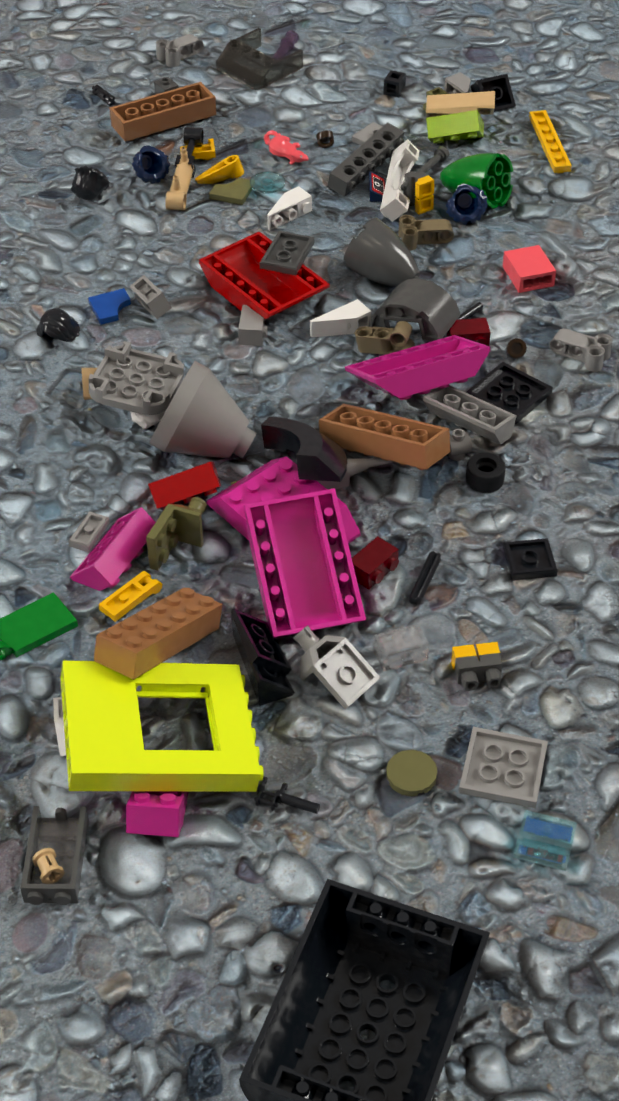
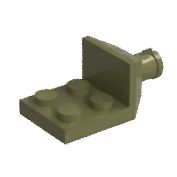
[146,497,207,571]

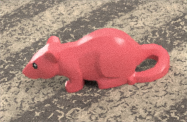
[264,130,309,165]

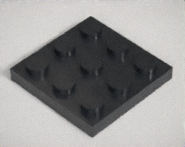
[466,362,553,424]

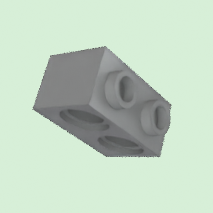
[129,275,172,319]

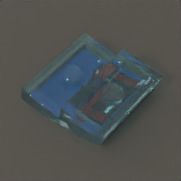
[513,810,577,871]

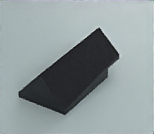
[231,608,295,706]

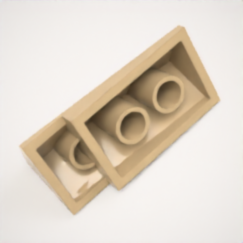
[426,91,495,118]

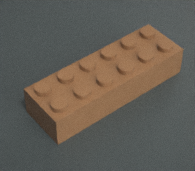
[109,82,216,142]
[319,404,450,470]
[94,587,223,680]

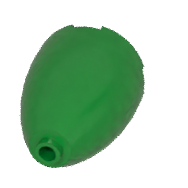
[440,153,513,209]

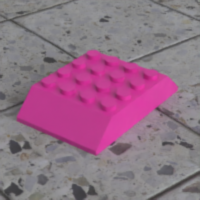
[345,335,490,400]
[206,456,361,544]
[244,488,366,639]

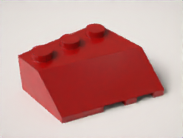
[148,461,221,511]

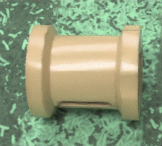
[32,848,64,884]

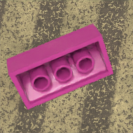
[70,507,156,591]

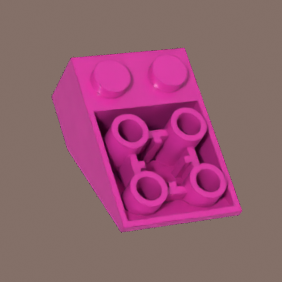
[126,791,189,837]

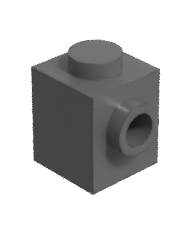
[154,77,179,95]

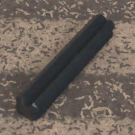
[409,551,441,605]

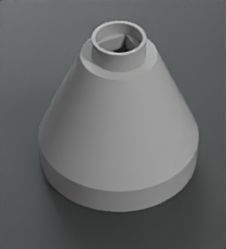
[149,361,257,459]

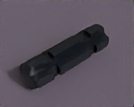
[92,85,115,105]

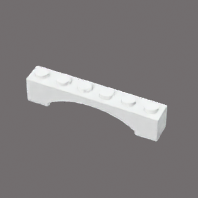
[380,139,420,222]

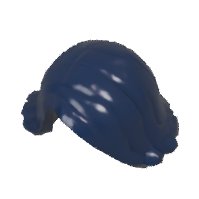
[132,145,170,184]
[446,183,488,225]

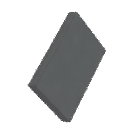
[260,231,315,275]

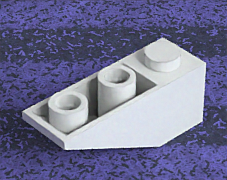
[267,186,312,231]
[310,299,372,337]

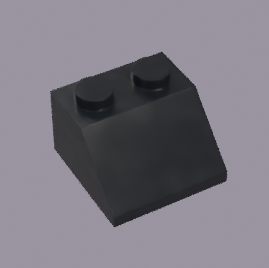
[470,74,516,112]

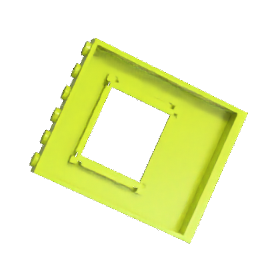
[60,660,264,792]

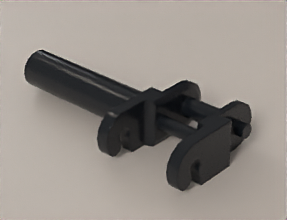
[254,777,320,814]

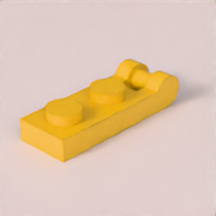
[99,571,163,622]

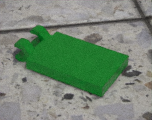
[0,592,78,661]

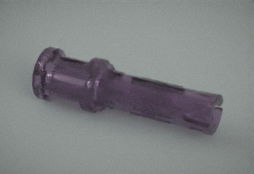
[271,30,299,66]

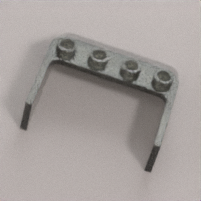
[216,28,303,90]

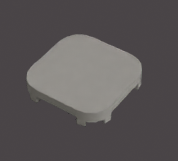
[89,341,184,415]

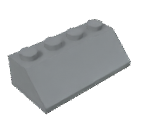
[423,386,516,444]

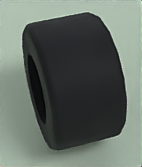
[466,452,506,493]

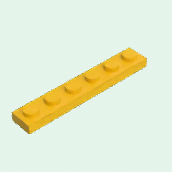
[529,110,572,173]

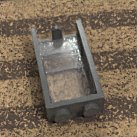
[20,806,89,905]

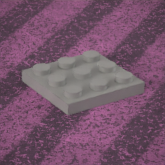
[459,727,548,808]

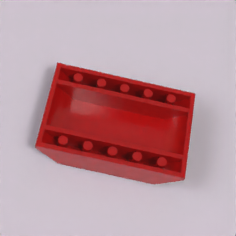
[199,232,330,320]

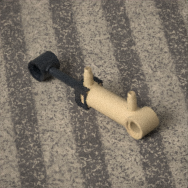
[165,127,204,211]

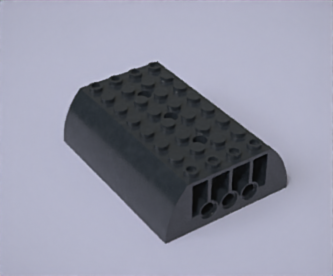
[239,879,490,1101]

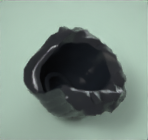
[71,166,110,200]
[36,308,80,342]

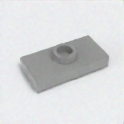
[68,512,110,552]

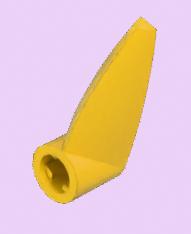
[195,155,245,184]

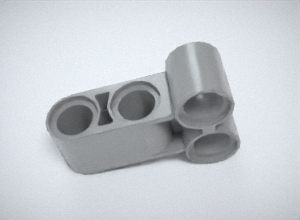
[156,34,204,67]
[549,328,612,372]

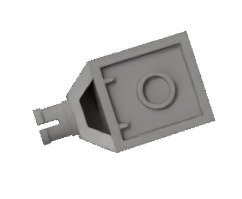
[293,625,381,709]

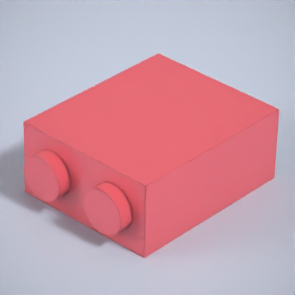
[503,245,556,293]

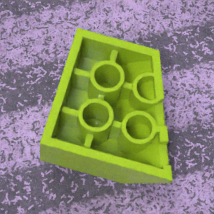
[426,110,484,144]

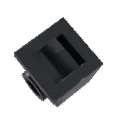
[383,70,406,98]

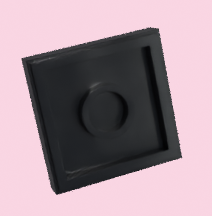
[503,538,558,581]

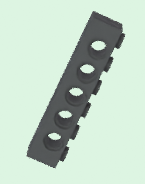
[327,122,404,197]

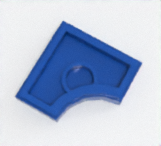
[88,288,131,325]

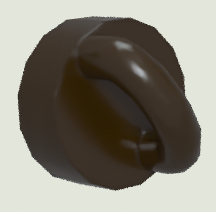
[316,130,334,148]
[505,338,527,359]

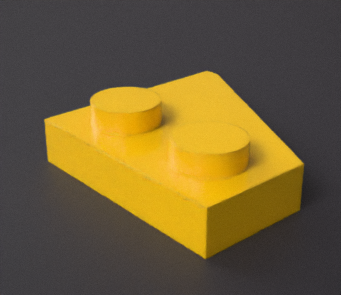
[180,138,216,160]

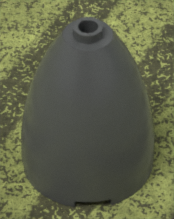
[343,218,421,287]

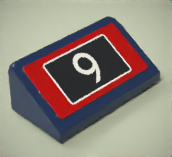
[369,171,386,202]

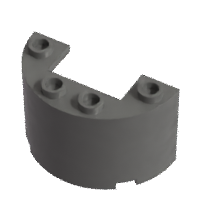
[370,279,461,341]

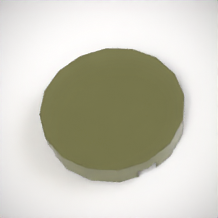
[386,750,437,797]

